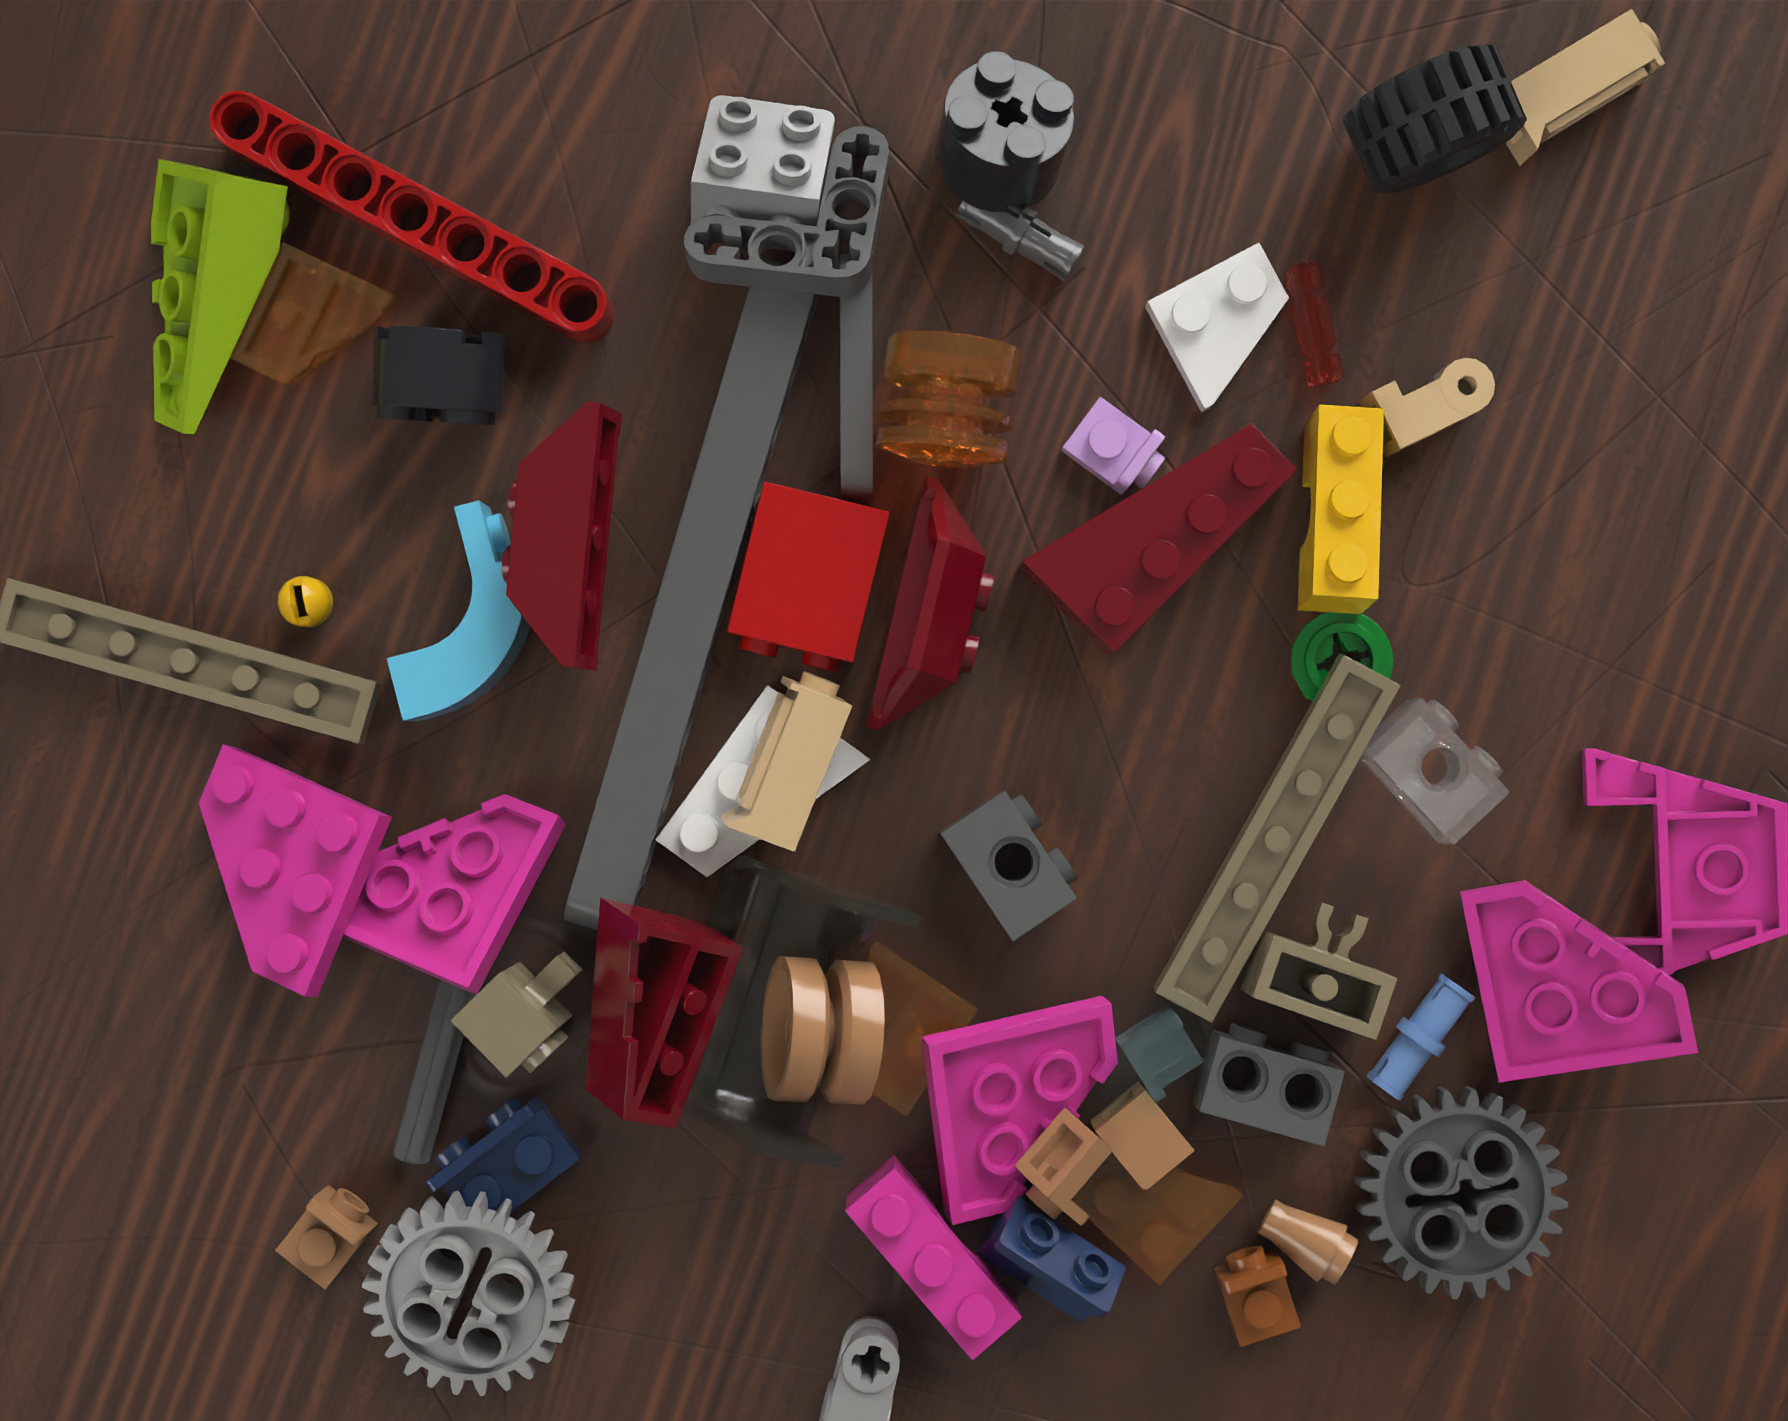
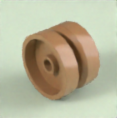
[761,956,885,1105]

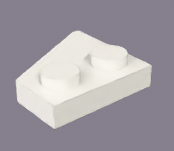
[1145,243,1289,413]

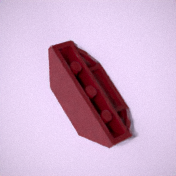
[502,401,622,671]
[866,476,994,731]

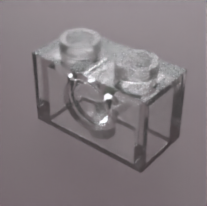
[1360,698,1510,845]

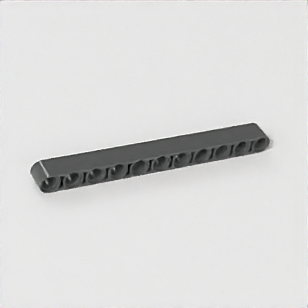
[564,257,819,931]

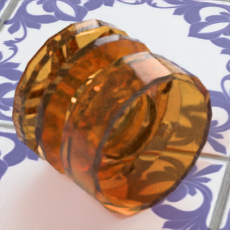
[875,331,1021,468]

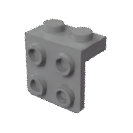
[691,95,835,252]

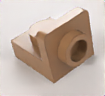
[1015,1107,1113,1226]
[275,1185,378,1290]

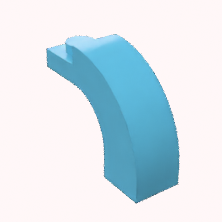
[387,500,530,722]

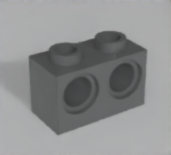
[1191,1023,1345,1147]

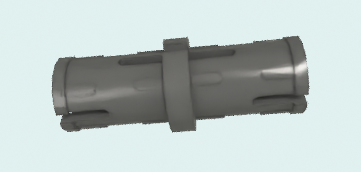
[955,201,1085,282]

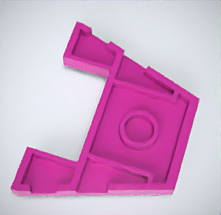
[1581,748,1788,975]

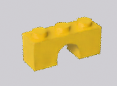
[1298,405,1384,614]

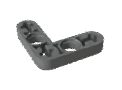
[684,126,889,297]

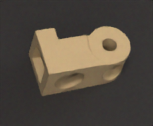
[1358,358,1495,457]

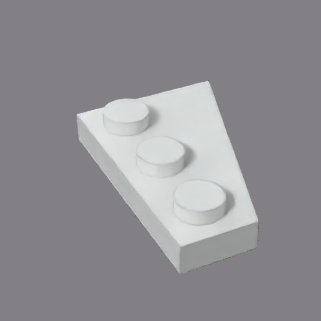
[656,685,871,877]

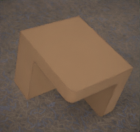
[1090,1081,1195,1189]

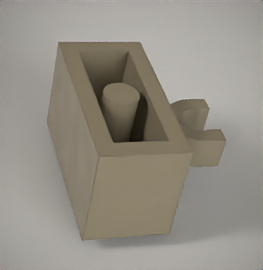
[1240,901,1398,1040]
[450,951,582,1078]

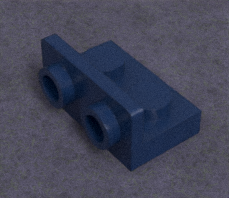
[425,1094,583,1212]
[976,1196,1126,1323]

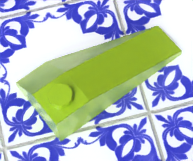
[151,159,289,434]

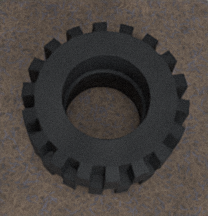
[1343,45,1527,193]

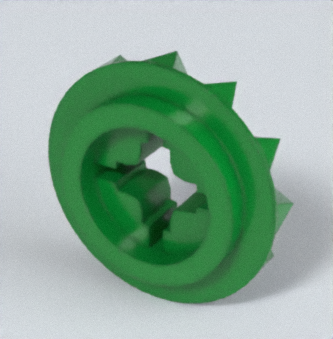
[1291,612,1393,701]

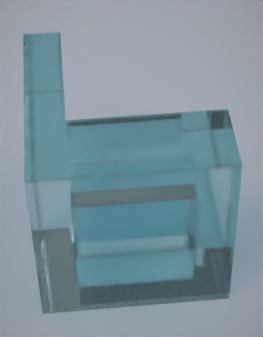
[1115,1005,1204,1103]

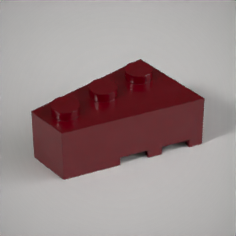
[585,898,744,1129]

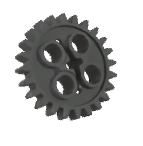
[1354,1086,1568,1299]

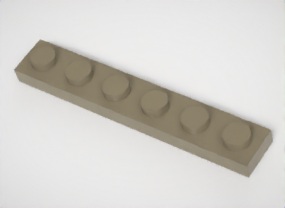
[0,578,382,744]
[1153,653,1401,1023]

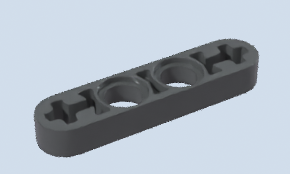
[840,252,873,499]

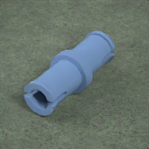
[1366,973,1475,1101]

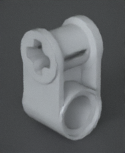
[819,1316,900,1421]

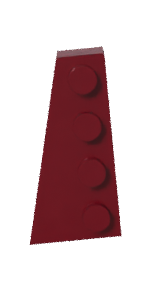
[1018,423,1297,656]

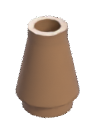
[1257,1199,1358,1285]

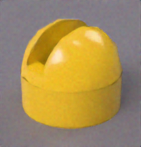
[277,576,333,628]

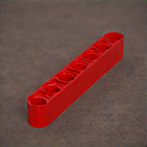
[209,90,614,343]

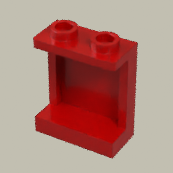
[727,481,890,673]

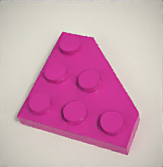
[199,744,392,997]
[343,794,566,995]
[1460,880,1698,1082]
[921,996,1118,1225]

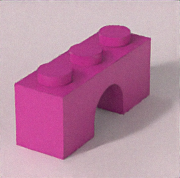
[845,1154,1022,1361]

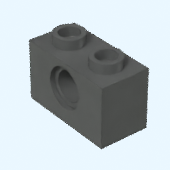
[939,790,1078,941]

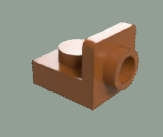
[1213,1246,1301,1347]

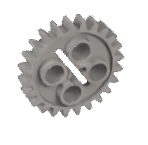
[362,1191,575,1396]

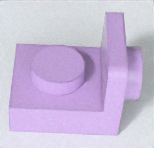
[1061,397,1166,495]

